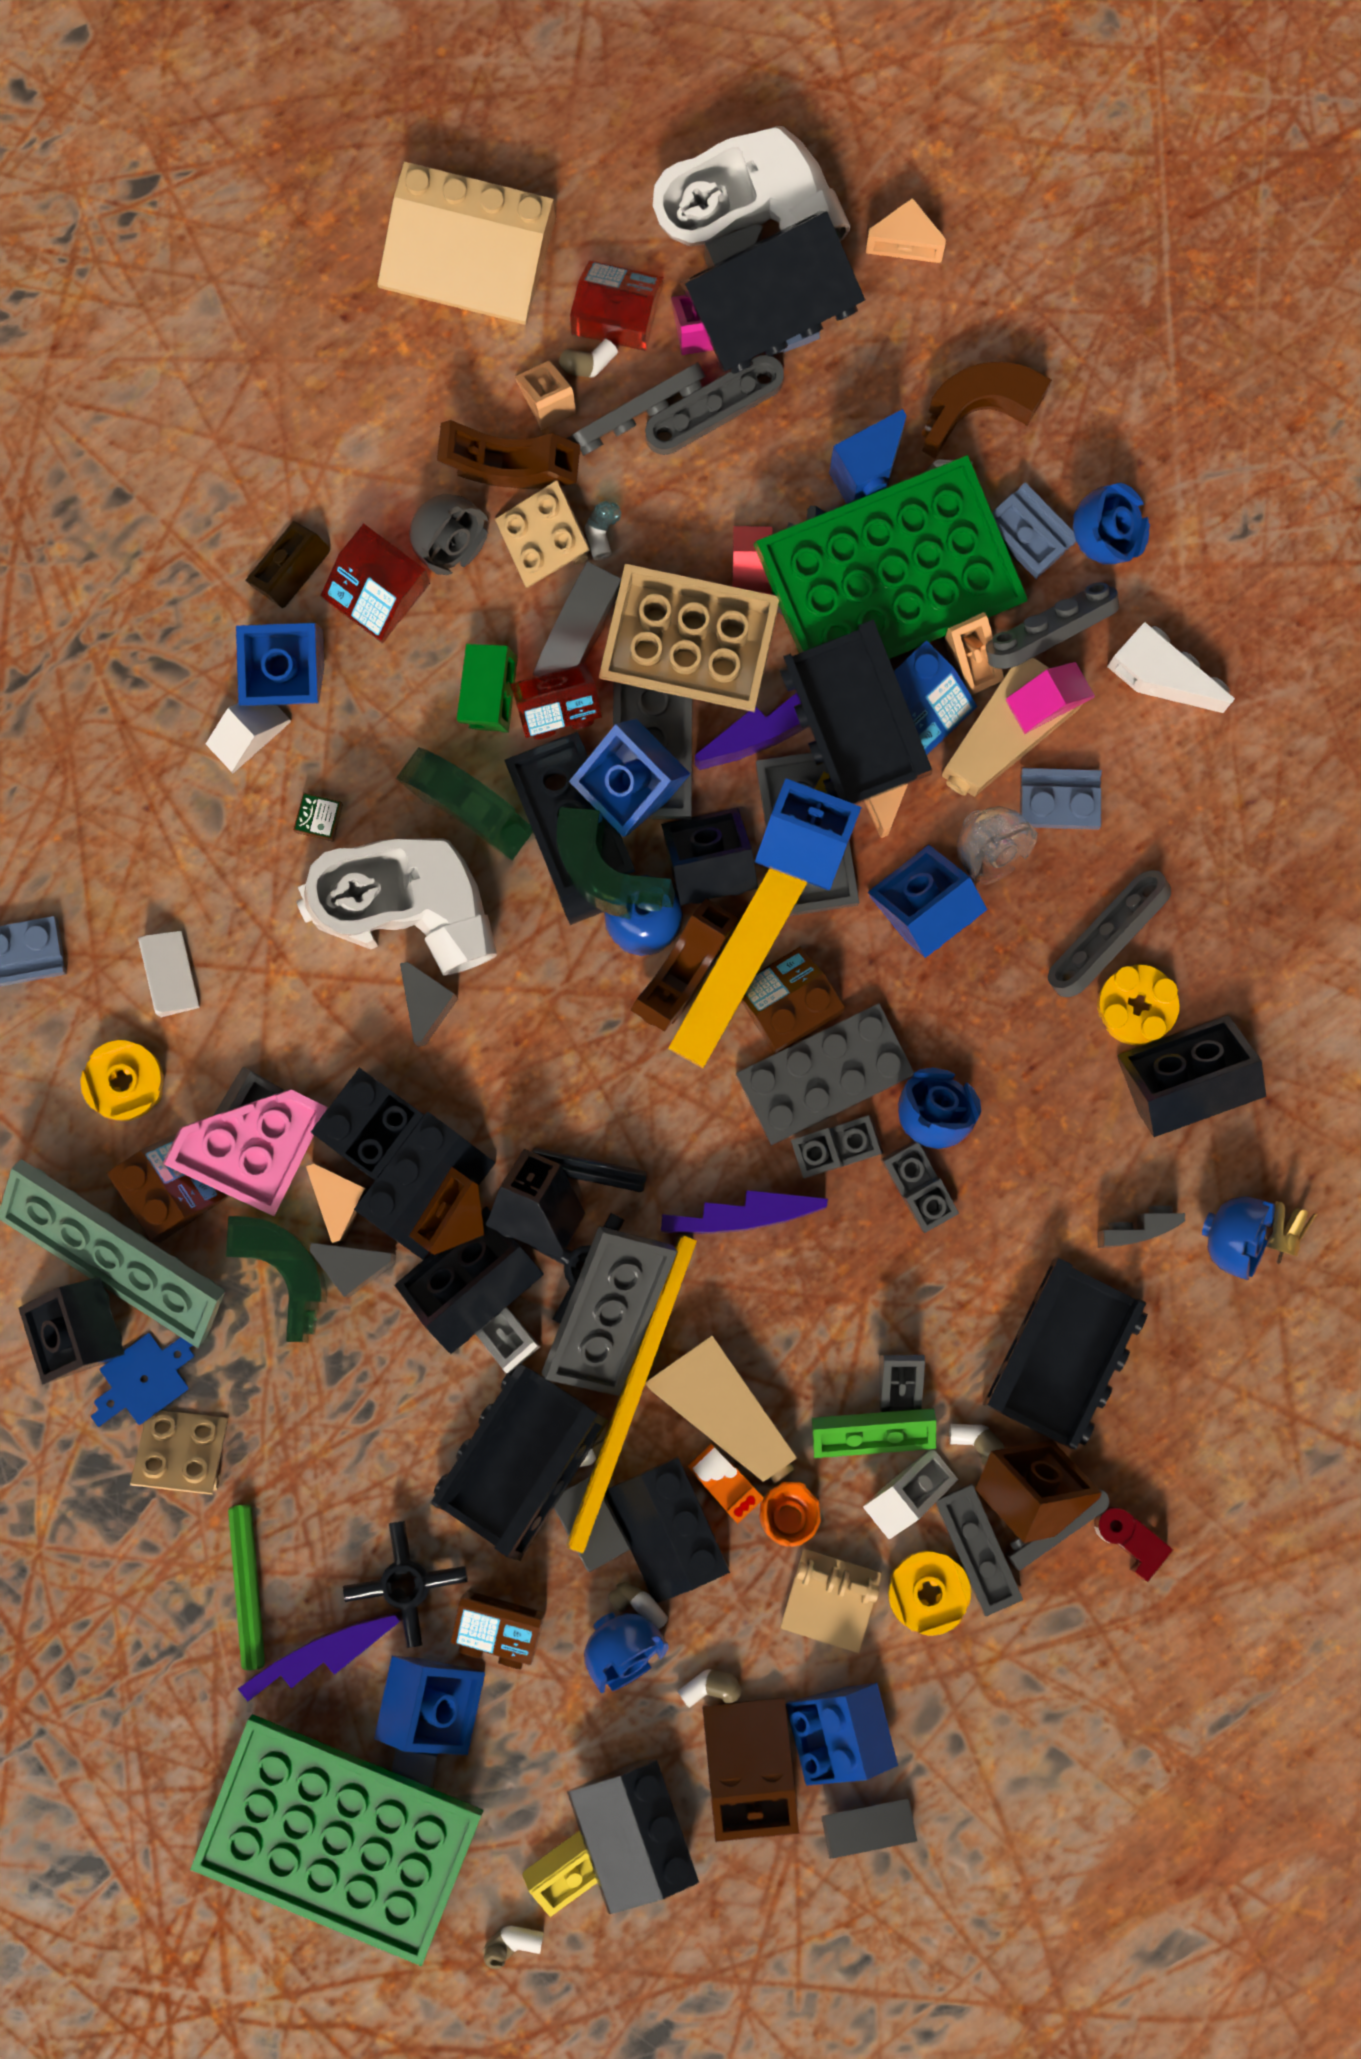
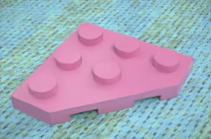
[162,1089,328,1216]

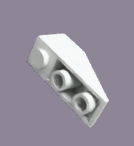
[1108,622,1235,713]

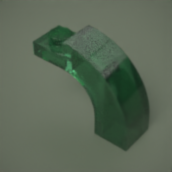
[396,747,533,861]
[557,807,675,919]
[226,1216,327,1343]

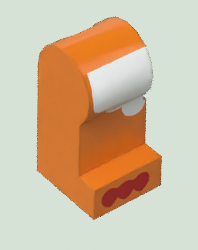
[687,1443,764,1524]

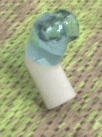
[585,501,621,560]

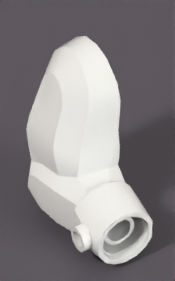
[653,126,851,246]
[304,838,497,976]

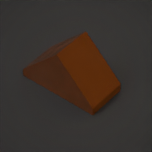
[409,1167,484,1255]

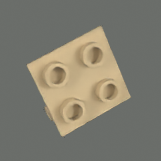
[495,480,590,588]
[130,1410,229,1495]
[780,1548,882,1653]

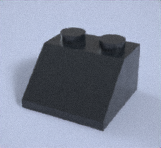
[661,807,758,905]
[18,1277,125,1385]

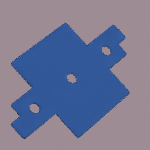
[91,1333,194,1427]

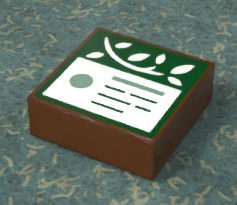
[293,792,343,842]

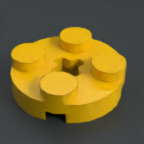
[1097,965,1180,1046]
[80,1040,164,1121]
[888,1550,971,1636]

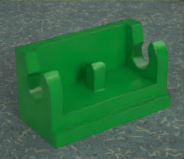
[457,644,518,733]

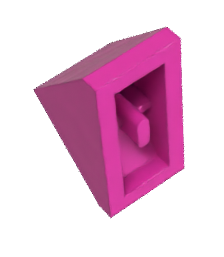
[671,295,713,355]
[1005,662,1095,735]

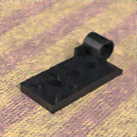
[504,731,635,925]

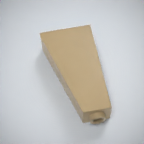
[942,658,1082,797]
[645,1336,797,1483]

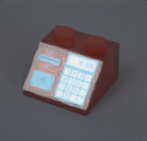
[570,260,664,351]
[320,523,430,643]
[510,663,602,740]

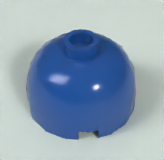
[1073,483,1150,565]
[604,875,683,956]
[897,1067,982,1149]
[1202,1197,1275,1280]
[584,1613,669,1693]

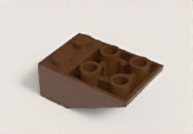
[702,1698,799,1842]

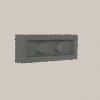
[935,1484,1023,1616]

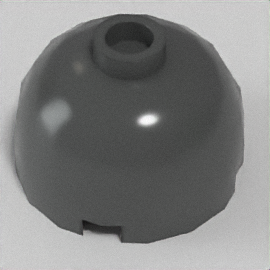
[409,494,488,575]

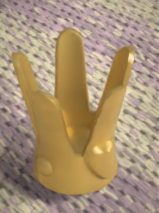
[1266,1201,1317,1264]

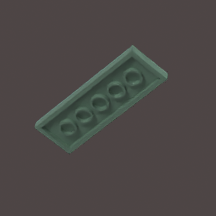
[0,1159,225,1348]

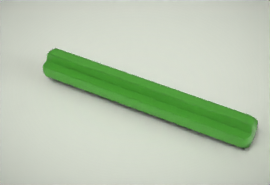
[228,1504,265,1671]

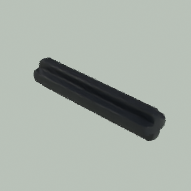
[531,1148,647,1192]

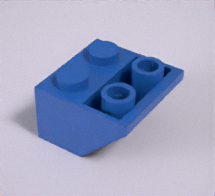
[755,778,862,891]
[785,1683,898,1786]

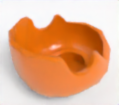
[759,1482,821,1547]

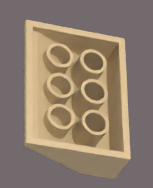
[378,162,556,325]
[599,564,779,712]

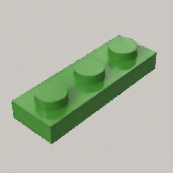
[812,1408,936,1458]

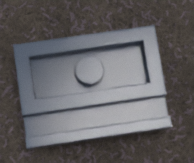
[992,482,1077,579]
[1020,768,1102,830]
[0,916,67,987]

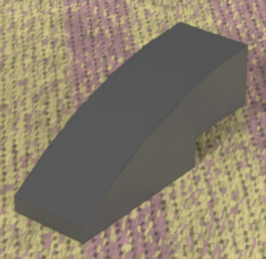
[533,561,621,693]

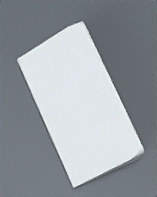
[138,931,200,1017]

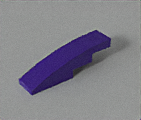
[695,693,810,770]
[661,1190,828,1234]
[238,1611,402,1702]

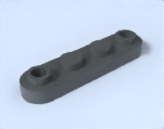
[645,355,784,455]
[566,362,706,456]
[986,583,1119,669]
[1048,870,1172,997]

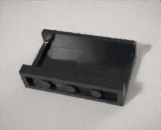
[680,211,865,374]
[779,619,932,805]
[983,1258,1148,1450]
[431,1363,609,1561]

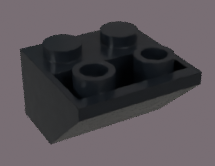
[310,1067,424,1180]
[486,1149,585,1258]

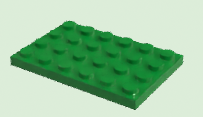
[753,455,1028,660]
[190,1714,484,1967]

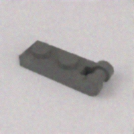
[1005,1489,1109,1571]

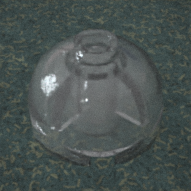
[956,806,1038,885]

